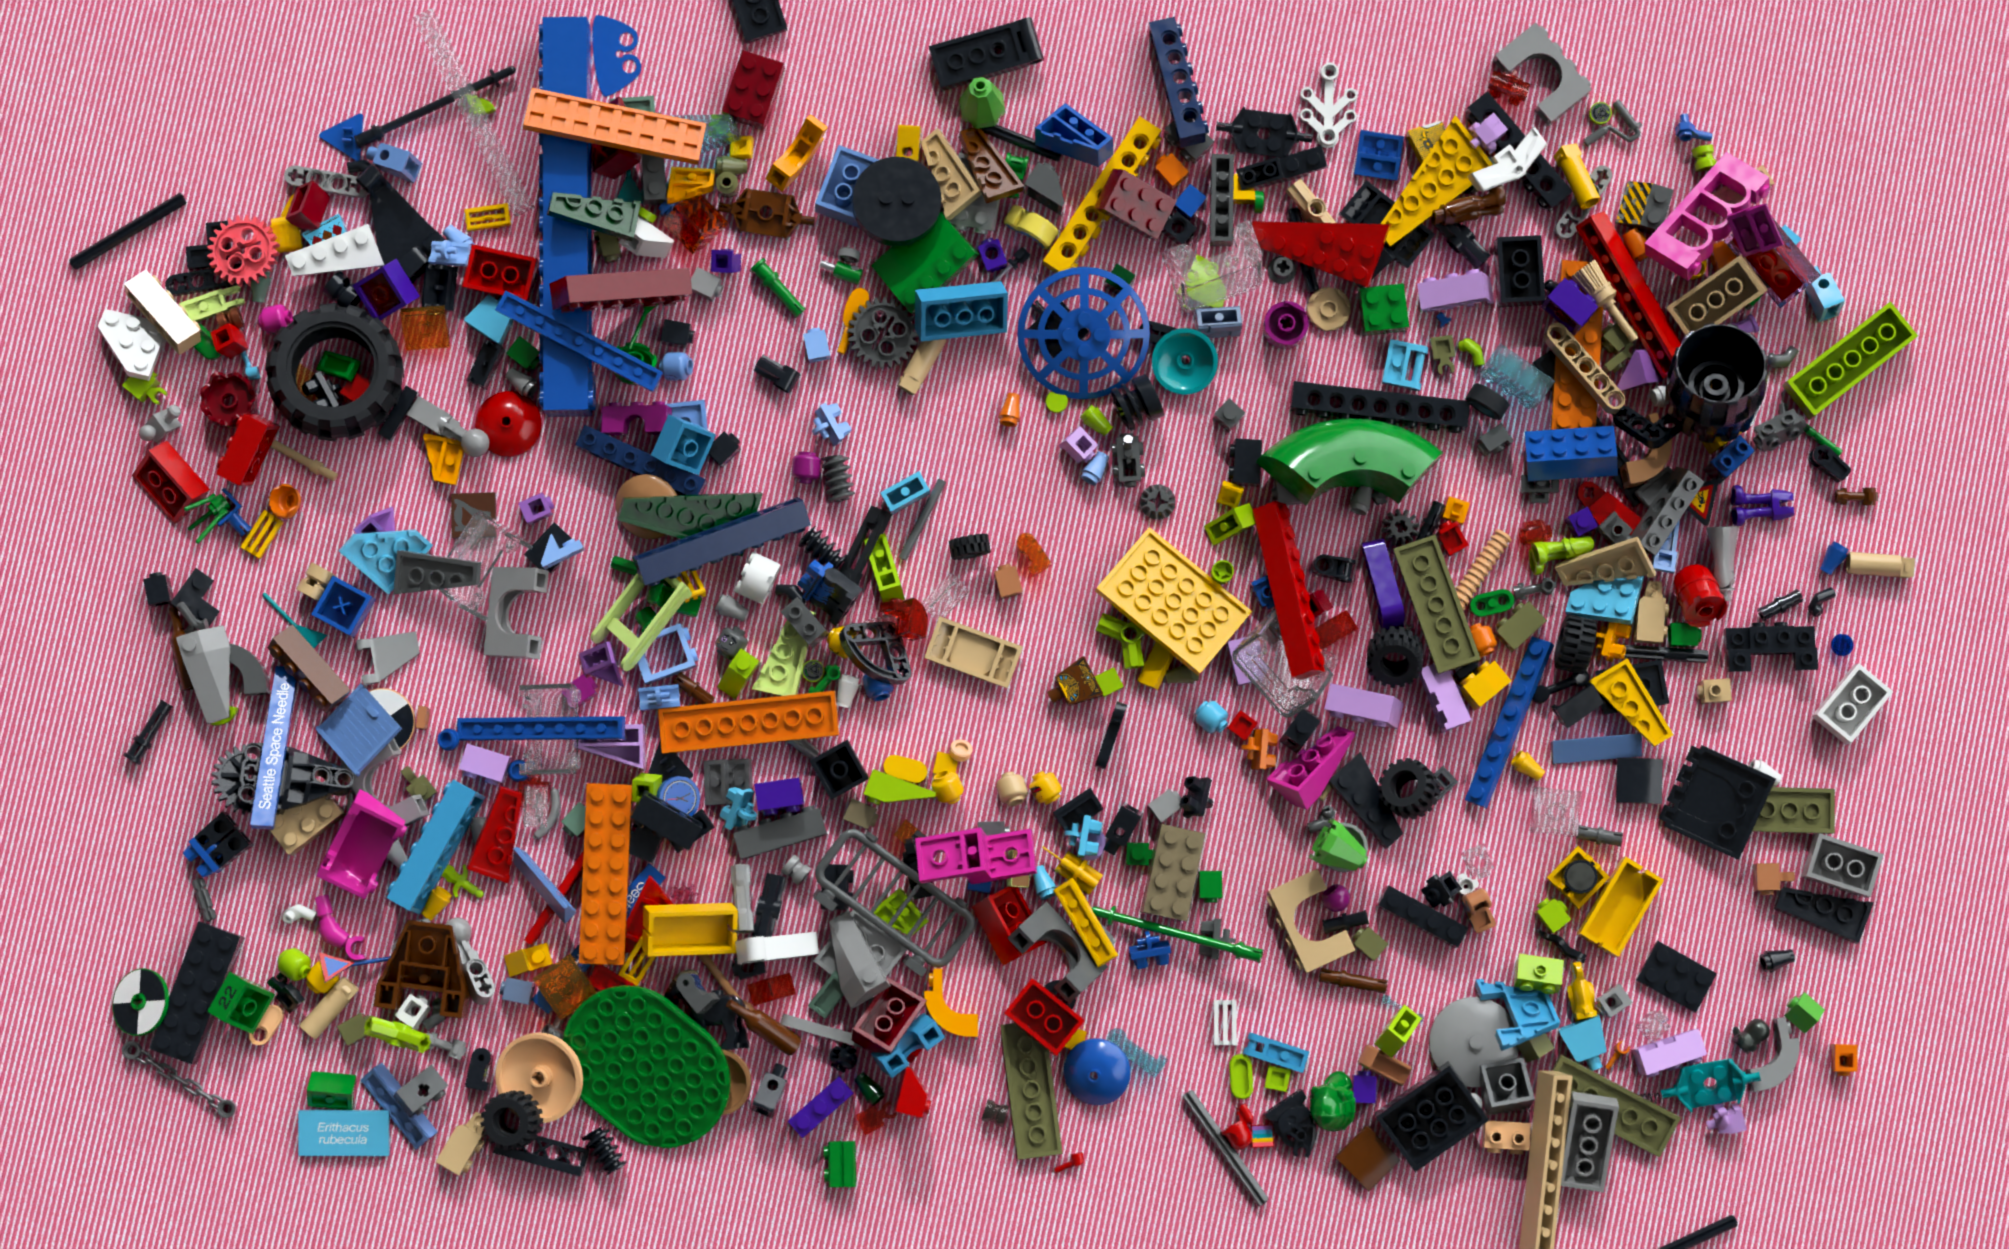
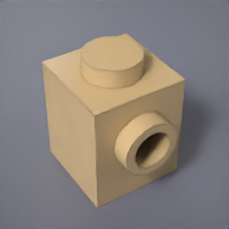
[1696,678,1732,704]

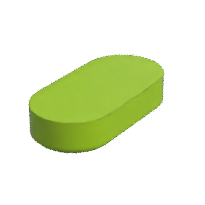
[1229,1054,1253,1099]

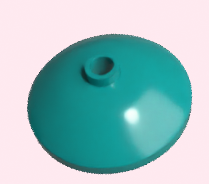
[1152,328,1218,395]

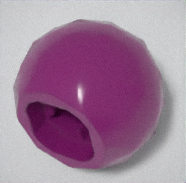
[1322,884,1350,912]

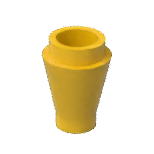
[1511,750,1545,781]
[421,886,452,920]

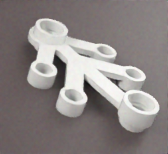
[1300,63,1357,148]

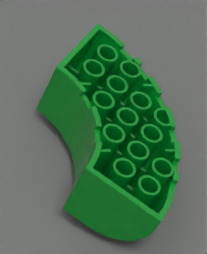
[1256,418,1444,506]

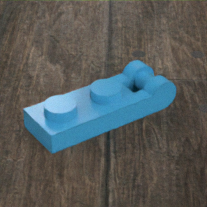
[1242,1032,1309,1073]

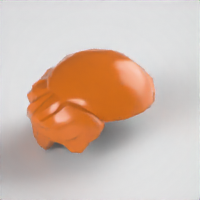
[268,483,301,519]

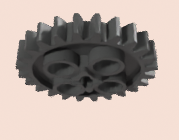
[847,297,918,369]

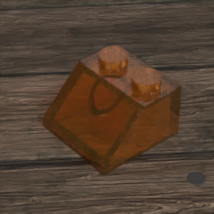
[533,953,597,1020]

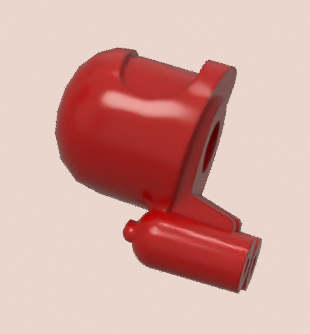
[1220,1103,1254,1150]

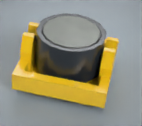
[1546,846,1610,909]

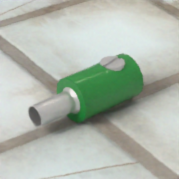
[820,260,863,285]

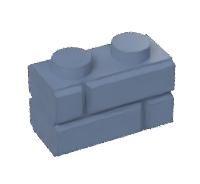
[1194,306,1242,338]

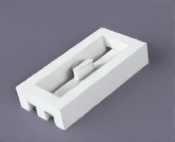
[1214,1000,1237,1045]

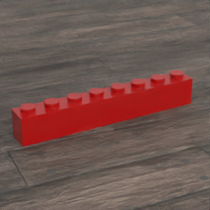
[1575,211,1681,379]
[1252,501,1325,680]

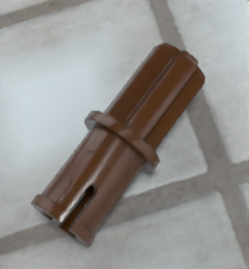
[673,672,715,704]

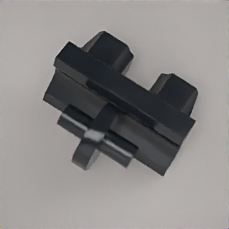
[302,371,342,407]
[1179,776,1214,818]

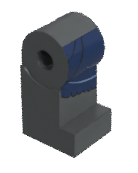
[676,973,720,1014]

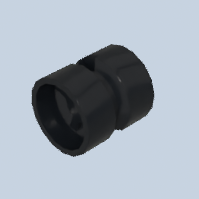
[322,271,361,308]

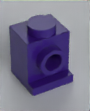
[711,249,741,273]

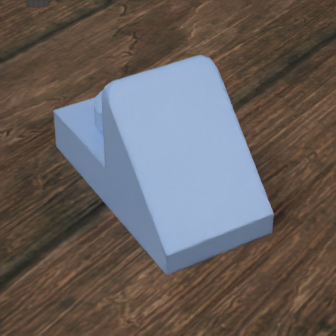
[541,534,585,570]

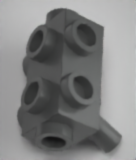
[1753,403,1807,452]
[1112,433,1145,488]

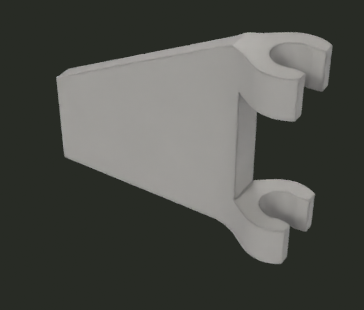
[356,631,420,686]

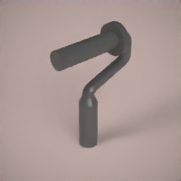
[1583,100,1642,147]

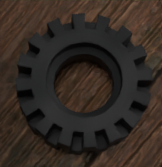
[949,533,991,560]

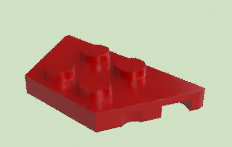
[625,875,674,954]

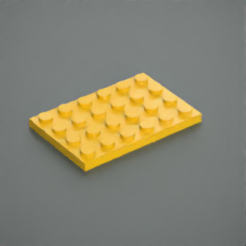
[1095,527,1252,676]

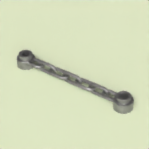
[122,1041,237,1118]

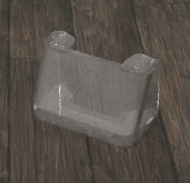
[1232,609,1334,717]
[519,683,581,777]

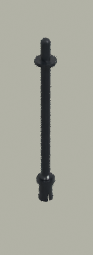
[354,66,516,149]

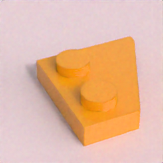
[667,167,715,204]
[423,433,464,486]

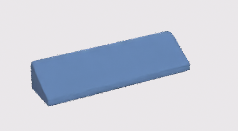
[1551,733,1642,764]
[513,847,577,923]
[360,1063,437,1150]

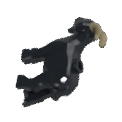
[664,969,750,1050]

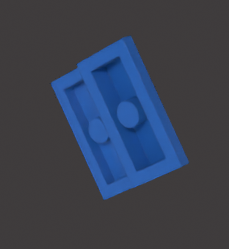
[1354,129,1404,181]

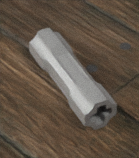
[730,864,754,934]

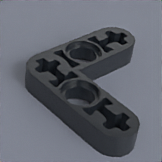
[1612,406,1681,449]
[1095,701,1127,769]

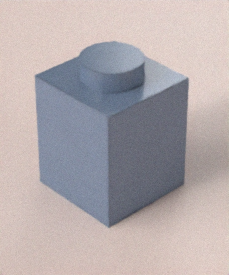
[500,977,535,1005]

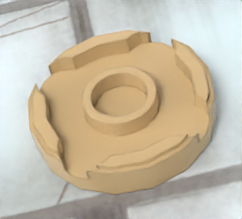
[1307,287,1351,331]

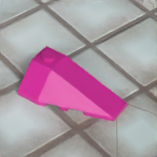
[1266,726,1355,810]

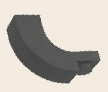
[229,643,271,696]

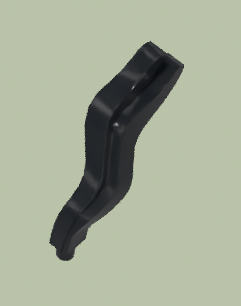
[1536,929,1587,963]

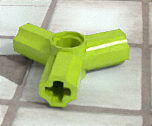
[1095,613,1146,669]
[364,1015,431,1053]

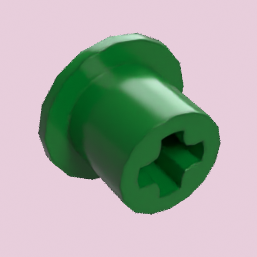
[635,607,656,634]

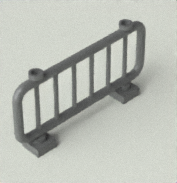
[812,829,975,977]

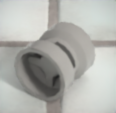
[781,855,812,886]

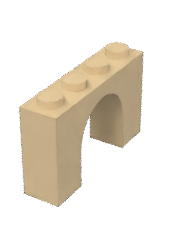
[1266,869,1355,973]

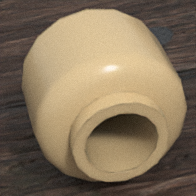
[996,772,1028,807]

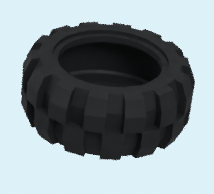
[265,303,404,441]

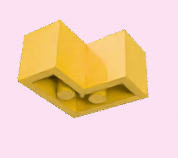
[1460,660,1511,711]

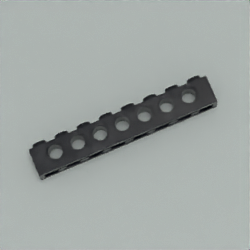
[1290,381,1470,433]

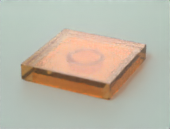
[400,305,451,351]

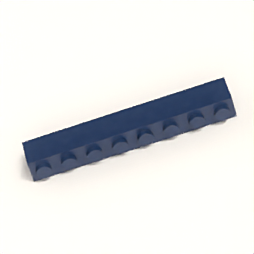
[632,497,811,586]

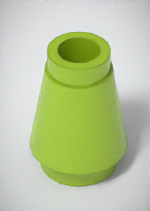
[1080,404,1113,436]

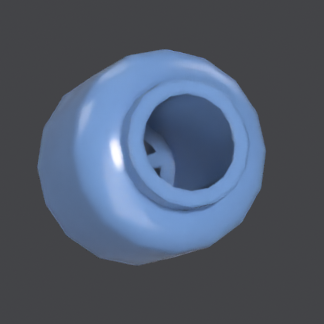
[659,352,693,381]

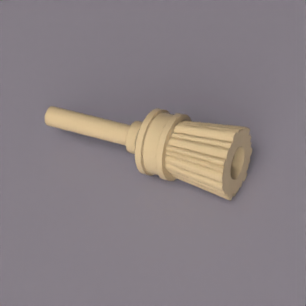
[1571,260,1638,343]

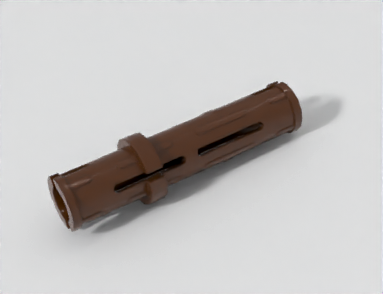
[1319,968,1388,994]

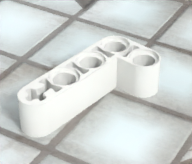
[735,932,819,964]

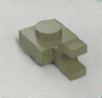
[1601,342,1634,374]
[400,766,437,802]

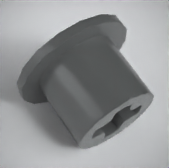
[1268,256,1296,284]

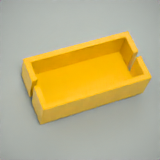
[1576,856,1664,957]
[642,903,738,957]

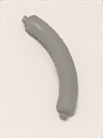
[532,787,560,839]

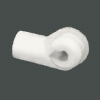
[282,904,317,924]

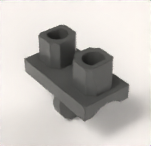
[1199,918,1236,960]

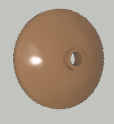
[615,474,677,539]
[722,1050,752,1115]

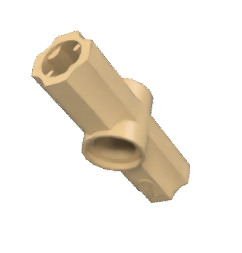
[1285,179,1336,223]

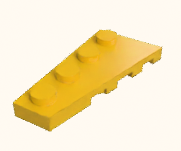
[1588,658,1674,747]

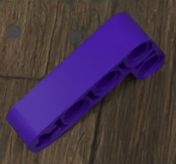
[1361,538,1405,629]

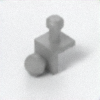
[139,405,182,444]

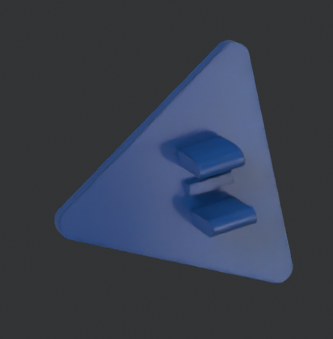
[319,113,364,161]

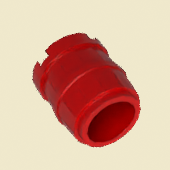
[1673,564,1728,627]

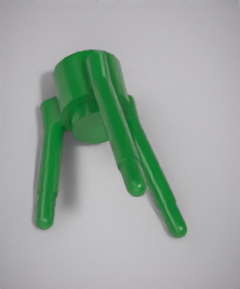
[184,493,231,544]

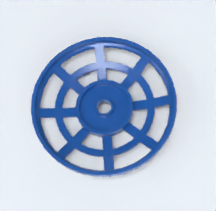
[1017,266,1150,400]

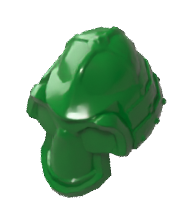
[1309,1071,1356,1132]

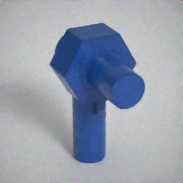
[1675,113,1713,142]

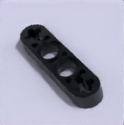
[165,263,246,296]

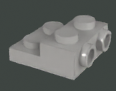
[950,184,1000,235]

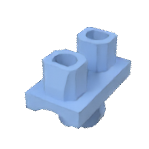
[428,240,471,266]
[812,403,852,446]

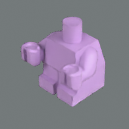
[1468,113,1508,155]
[1706,1103,1747,1134]

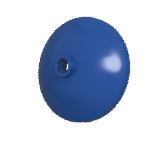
[1064,1038,1131,1105]

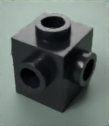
[1421,871,1462,908]

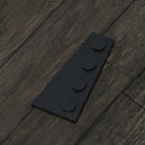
[1328,752,1403,849]
[1774,887,1874,944]

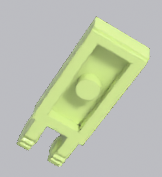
[179,285,245,322]

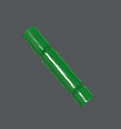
[1803,423,1843,456]

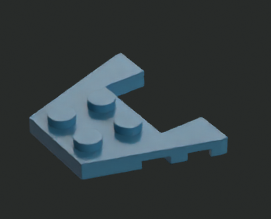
[1475,979,1560,1051]

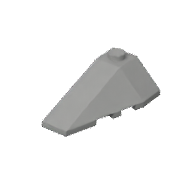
[176,625,231,724]
[829,910,891,1009]

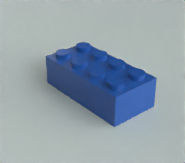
[1525,426,1618,481]

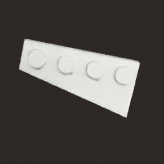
[285,224,385,277]

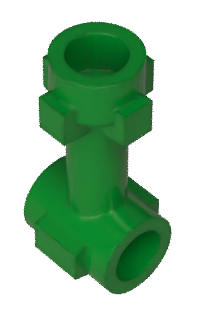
[808,664,841,693]

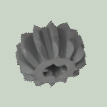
[1381,509,1419,546]

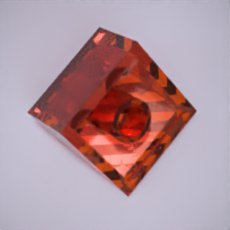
[663,195,729,254]

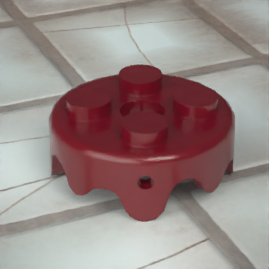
[199,372,257,428]

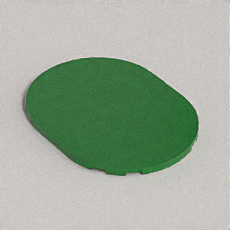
[563,985,731,1148]

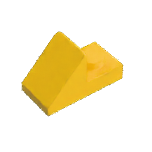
[504,943,553,977]

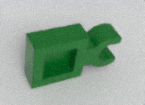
[1126,842,1153,866]

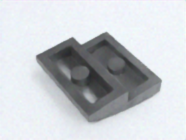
[704,759,753,805]

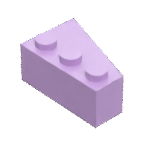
[1419,664,1471,733]
[1324,683,1404,729]
[1631,1029,1707,1078]

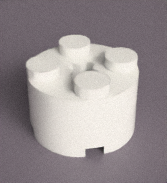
[734,552,781,604]

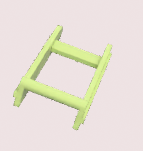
[590,573,692,671]

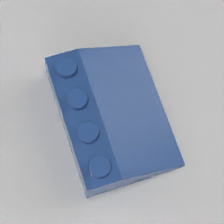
[815,145,879,229]

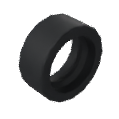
[1465,383,1510,420]

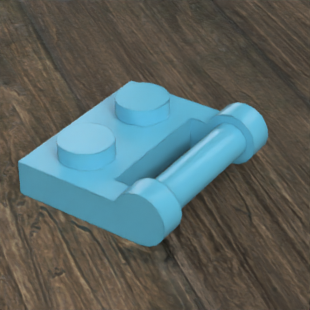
[1381,339,1429,391]

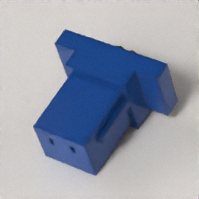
[1436,312,1451,328]

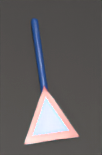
[318,952,391,983]

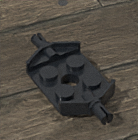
[1216,107,1313,157]

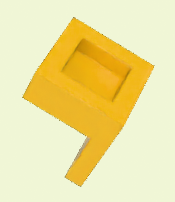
[1233,174,1255,204]

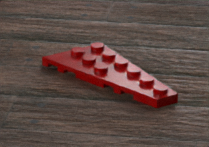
[1245,221,1391,287]

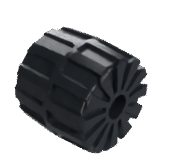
[1665,323,1768,443]

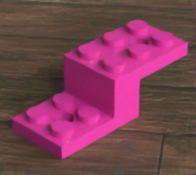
[915,827,1037,885]

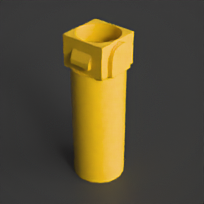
[1553,143,1601,209]

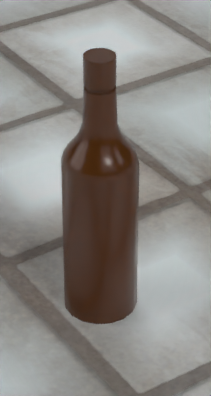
[168,607,194,691]
[726,999,801,1056]

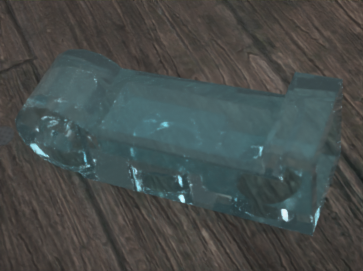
[1107,1028,1168,1078]

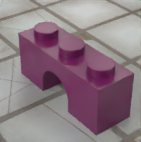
[601,401,672,436]

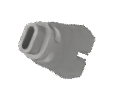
[1706,526,1739,601]

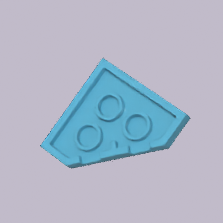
[338,530,433,595]
[1565,576,1644,625]

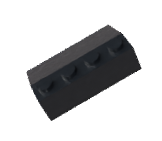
[1375,1061,1489,1172]

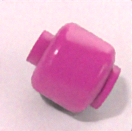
[258,304,293,335]

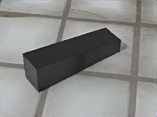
[378,385,420,441]

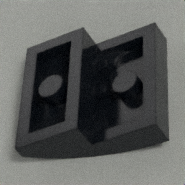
[1616,758,1663,804]

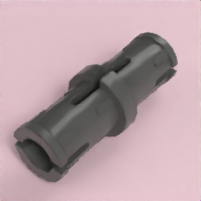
[1576,825,1623,847]

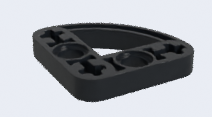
[839,621,912,685]

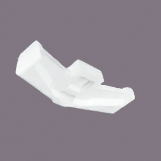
[1467,126,1547,192]

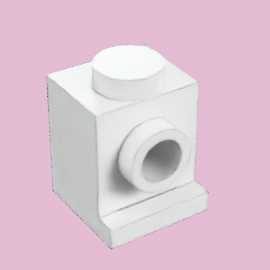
[395,994,432,1030]

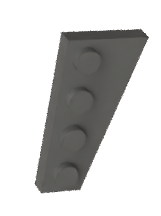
[393,550,482,595]

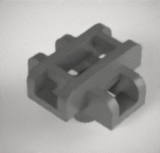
[1521,475,1559,504]

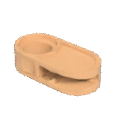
[248,1005,284,1045]

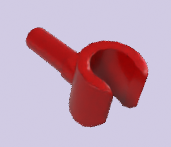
[1054,1152,1084,1173]

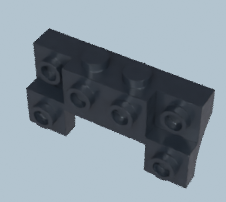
[1723,622,1818,672]

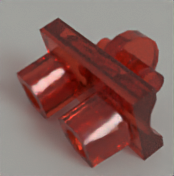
[1488,69,1531,106]

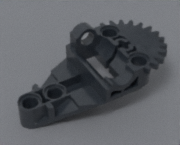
[211,742,354,815]

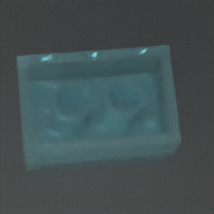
[1480,343,1555,410]

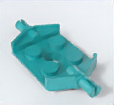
[1660,1058,1761,1112]

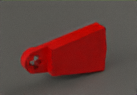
[1576,481,1642,546]

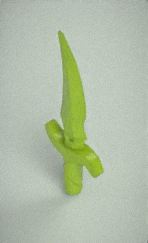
[442,864,484,898]

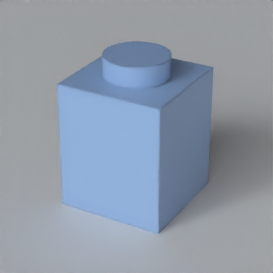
[803,328,831,363]

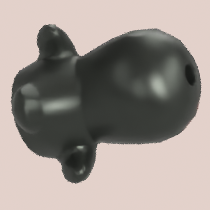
[1733,1019,1770,1054]

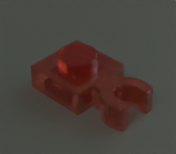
[855,1101,897,1135]

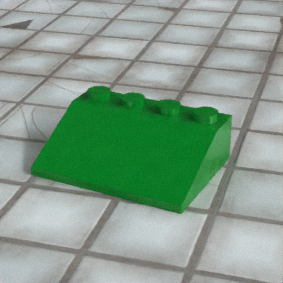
[871,211,980,314]

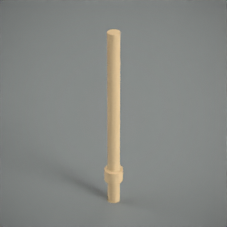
[234,427,338,481]

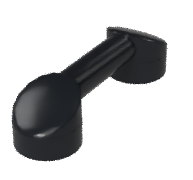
[1532,671,1590,704]

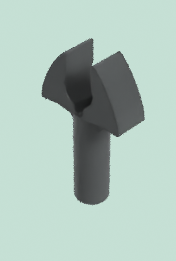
[176,602,209,634]

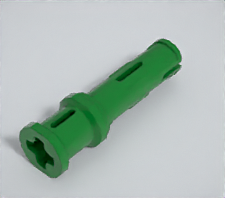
[750,258,806,318]

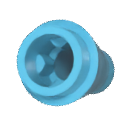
[1033,865,1057,900]

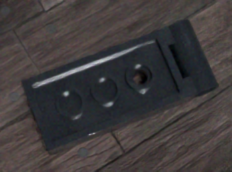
[929,17,1044,92]

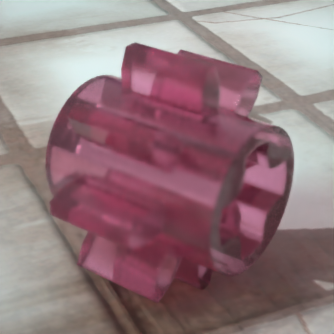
[671,881,699,904]

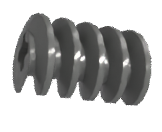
[821,455,855,503]

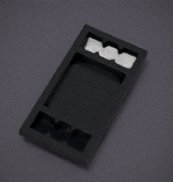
[1339,180,1435,269]

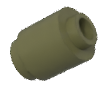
[716,172,739,198]

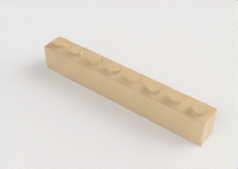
[1519,1070,1573,1249]

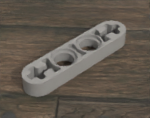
[1555,165,1612,240]
[284,166,368,198]
[781,1014,863,1048]

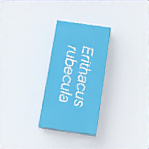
[298,1110,390,1156]

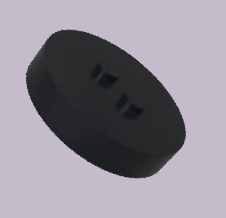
[853,157,942,247]

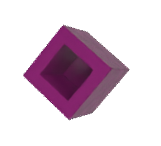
[562,674,598,709]

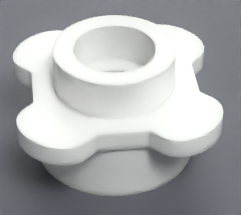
[1456,873,1479,896]

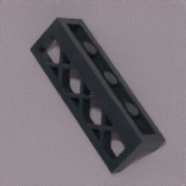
[493,1128,590,1176]

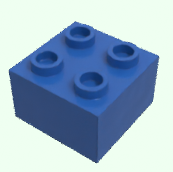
[311,576,376,638]

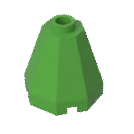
[959,77,1005,129]
[1309,819,1368,871]

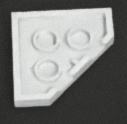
[98,309,165,381]

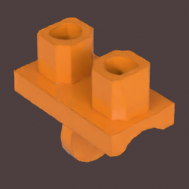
[1241,728,1278,770]

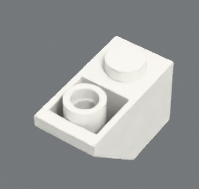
[619,216,674,258]

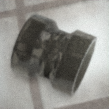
[981,1099,1009,1127]

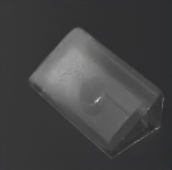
[920,573,970,621]

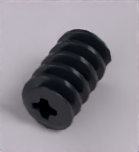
[798,525,848,569]
[582,1126,627,1177]

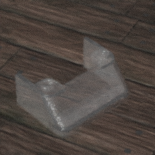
[438,511,533,621]

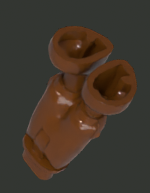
[1431,185,1506,225]

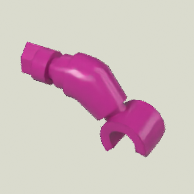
[315,895,366,961]

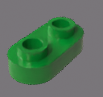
[1469,589,1514,617]

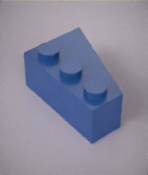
[1035,103,1113,167]

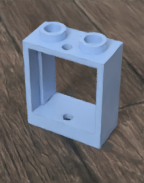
[638,623,699,685]

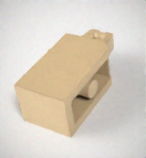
[1633,581,1669,644]
[436,1112,485,1175]

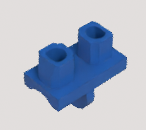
[1129,930,1171,969]

